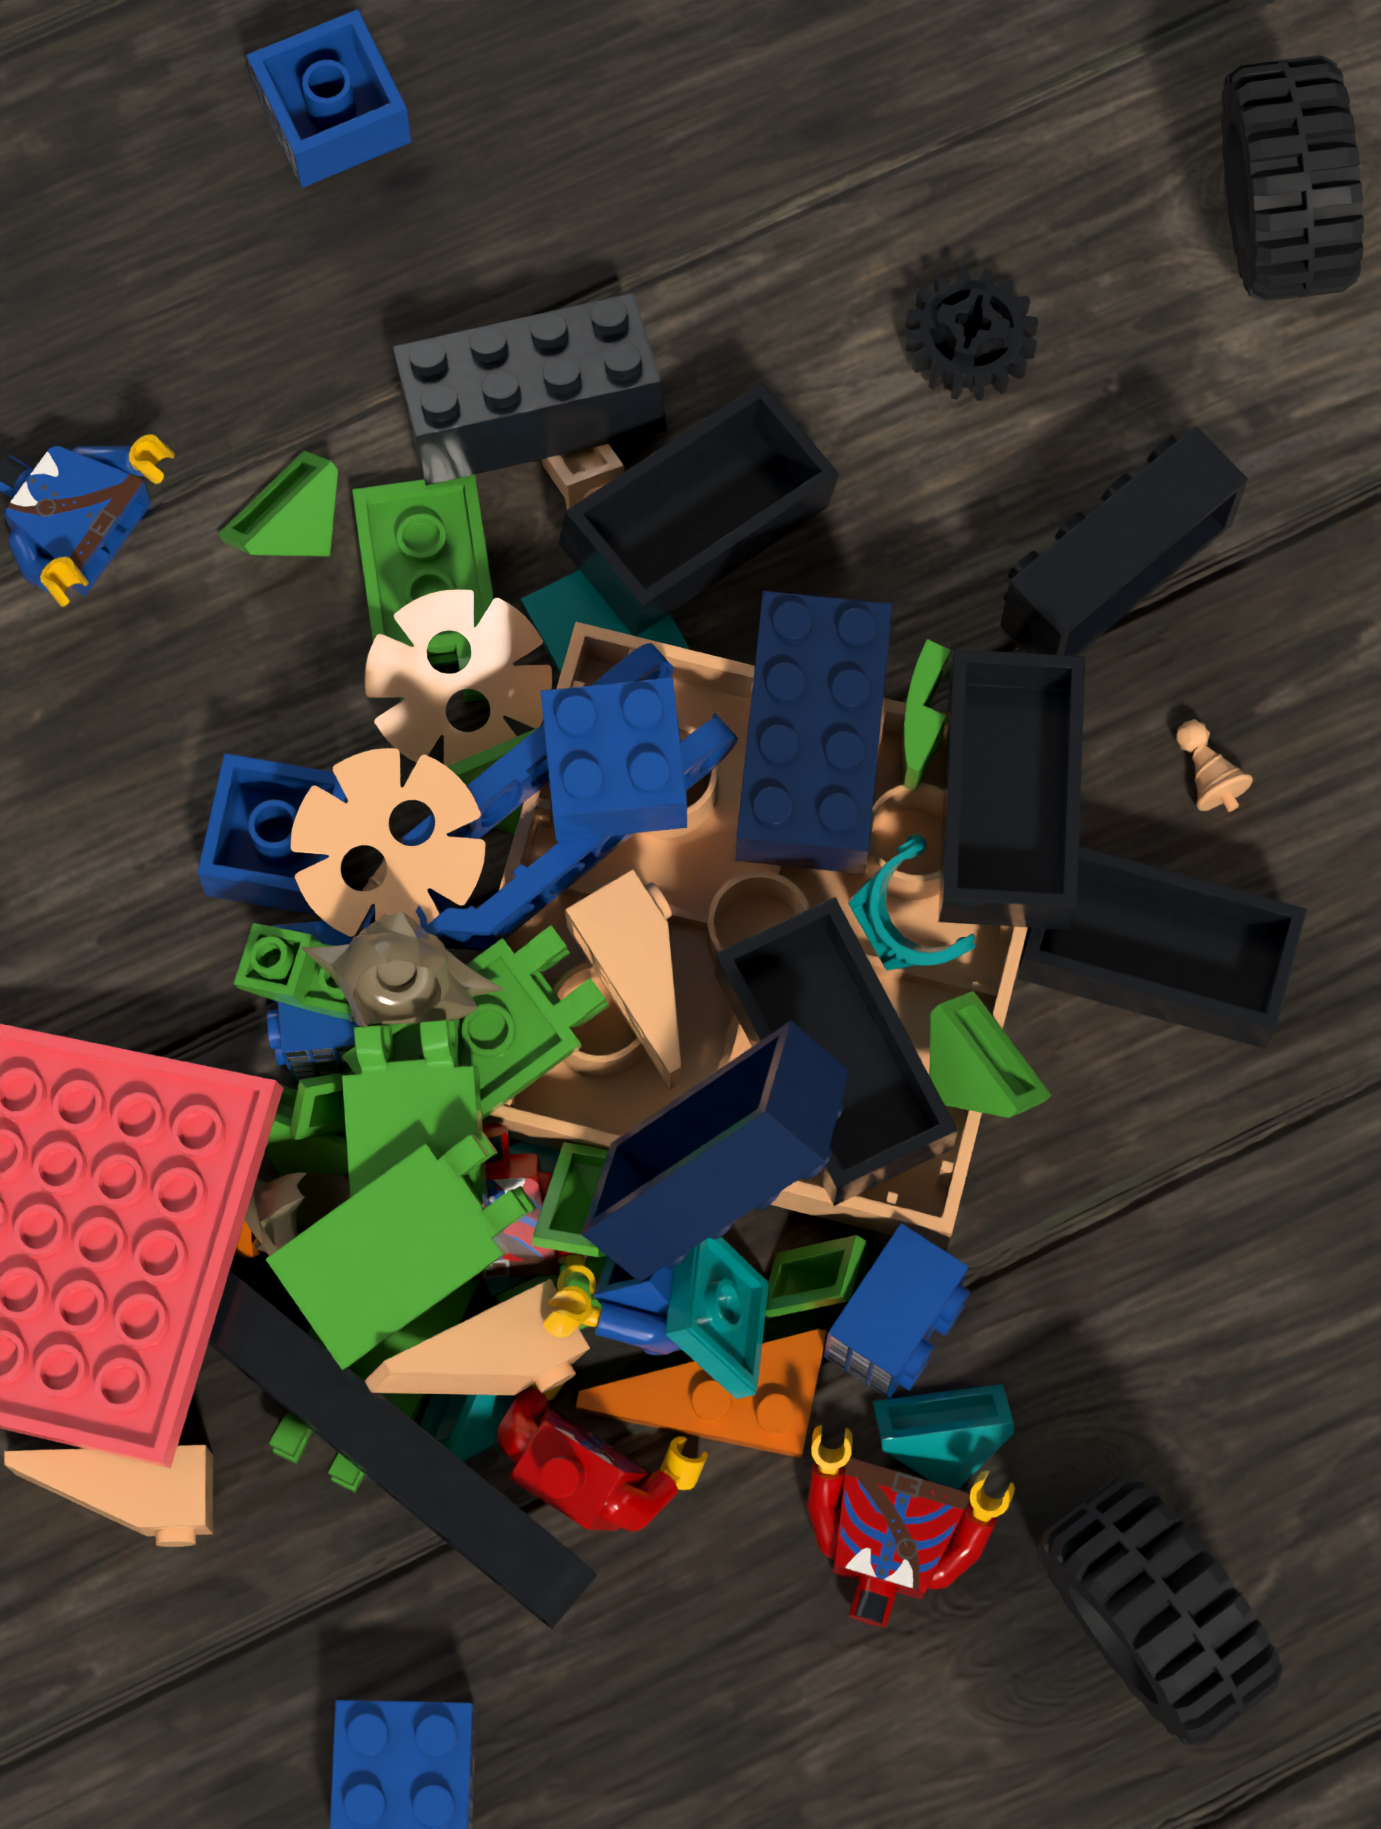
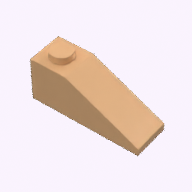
[565,870,681,1089]
[365,1279,590,1395]
[4,1445,213,1547]

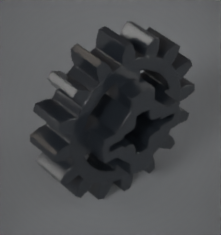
[905,268,1038,401]

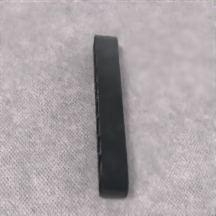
[208,1271,597,1629]

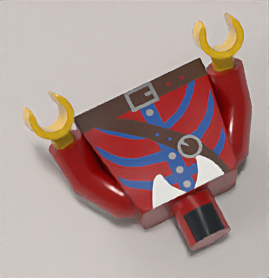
[424,1123,599,1314]
[497,1365,708,1532]
[807,1425,1015,1628]

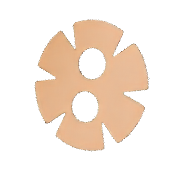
[365,589,552,767]
[291,748,485,937]

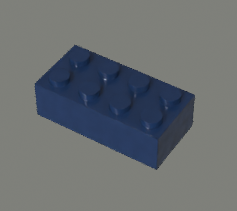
[736,591,892,874]
[581,1021,849,1282]

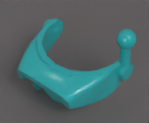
[848,834,976,971]

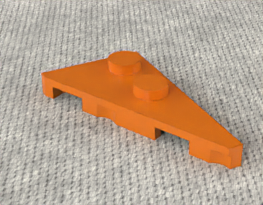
[576,1329,827,1458]

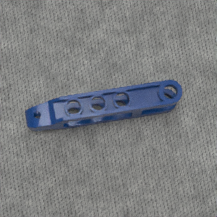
[362,643,738,951]

